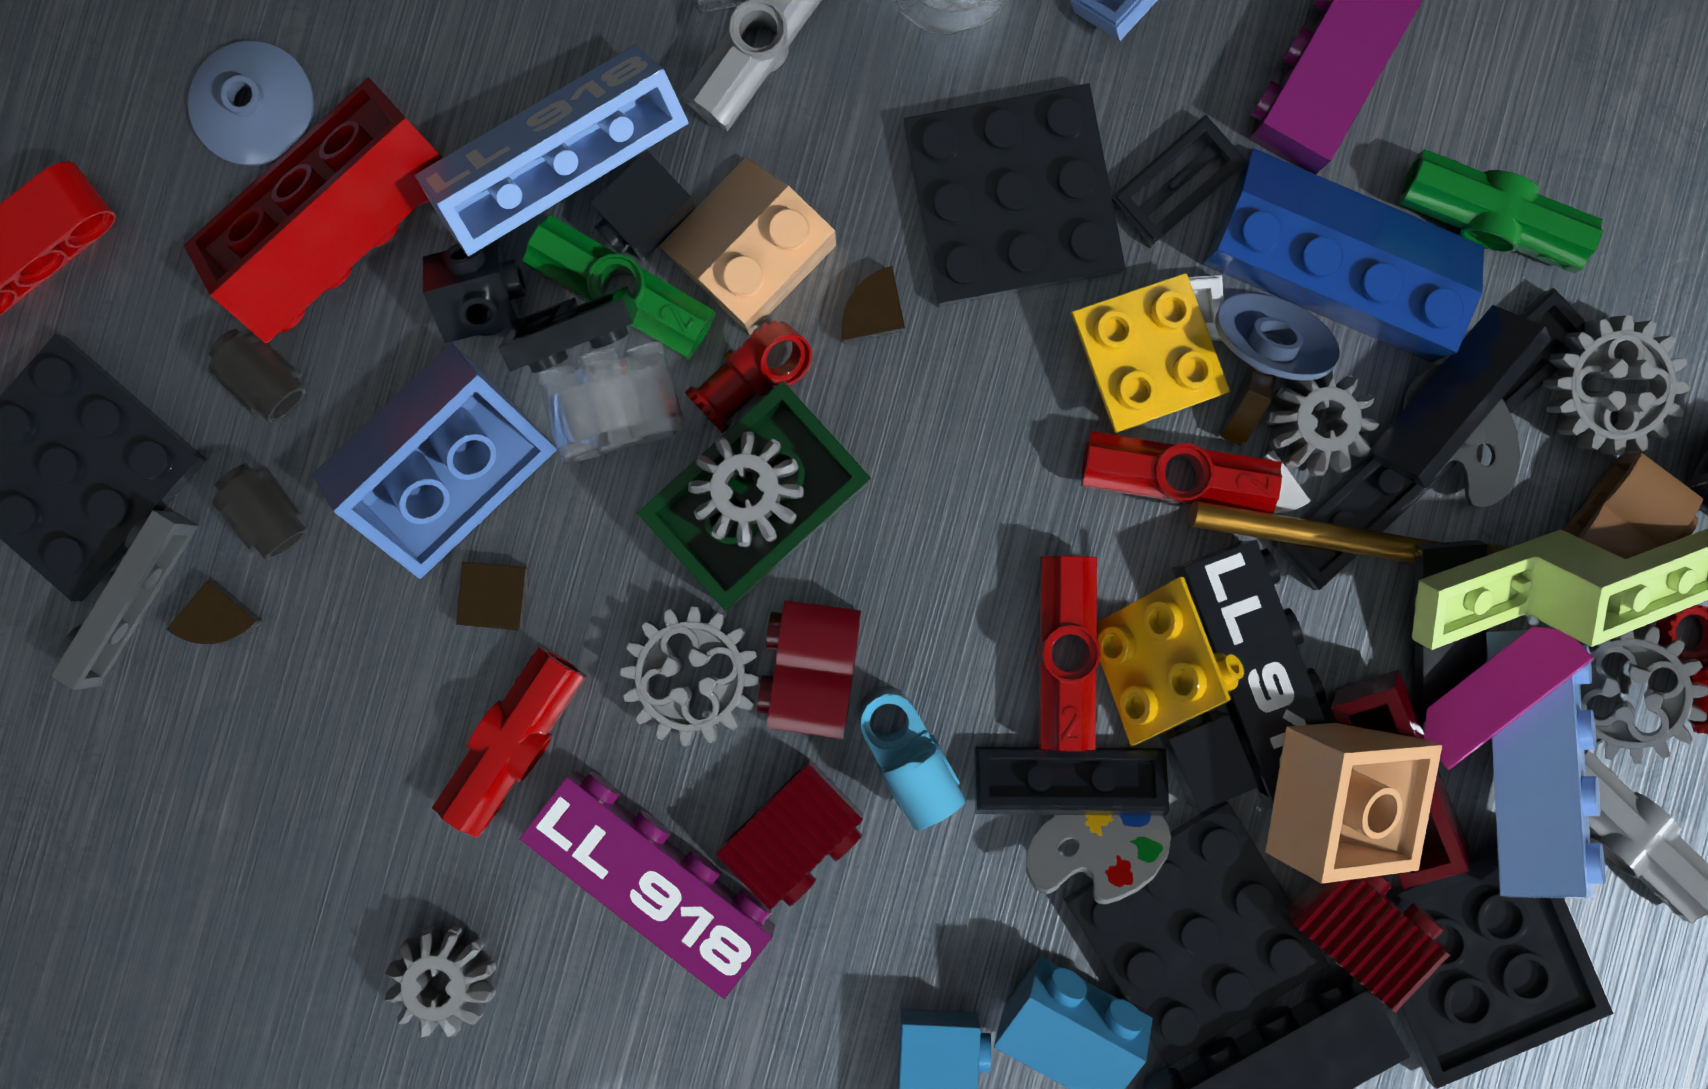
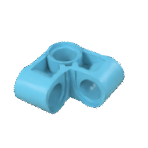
[858,687,966,830]

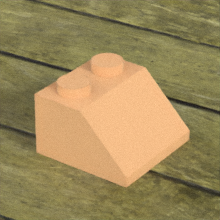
[658,157,836,335]
[1265,723,1442,884]

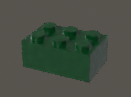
[637,381,871,610]

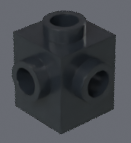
[423,239,527,343]

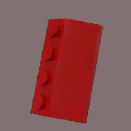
[183,77,443,344]

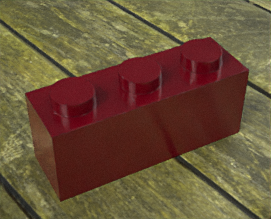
[1331,670,1469,889]

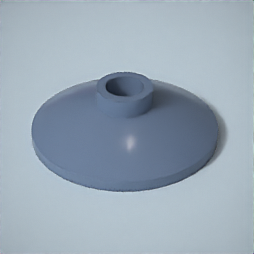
[188,41,315,166]
[1215,293,1340,381]

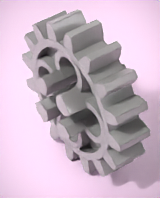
[1543,315,1690,455]
[620,606,761,746]
[1580,625,1708,764]

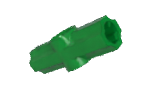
[1398,149,1603,273]
[522,214,716,360]

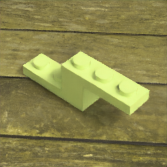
[1412,528,1708,650]

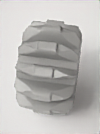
[1265,370,1379,477]
[688,432,804,547]
[384,926,496,1038]

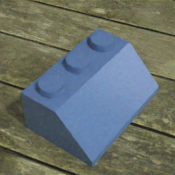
[312,342,558,579]

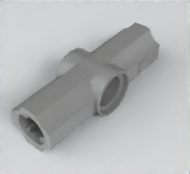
[681,0,822,132]
[1584,750,1708,923]

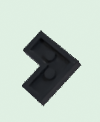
[498,286,638,373]

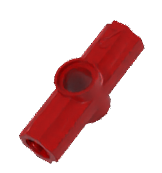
[1080,431,1283,514]
[1036,556,1101,751]
[432,646,587,838]

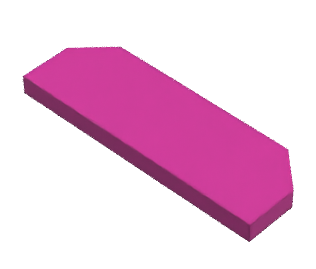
[1424,627,1594,770]

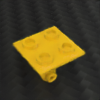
[1071,273,1230,433]
[1097,577,1244,746]

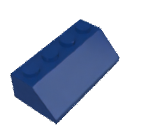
[1202,148,1484,363]

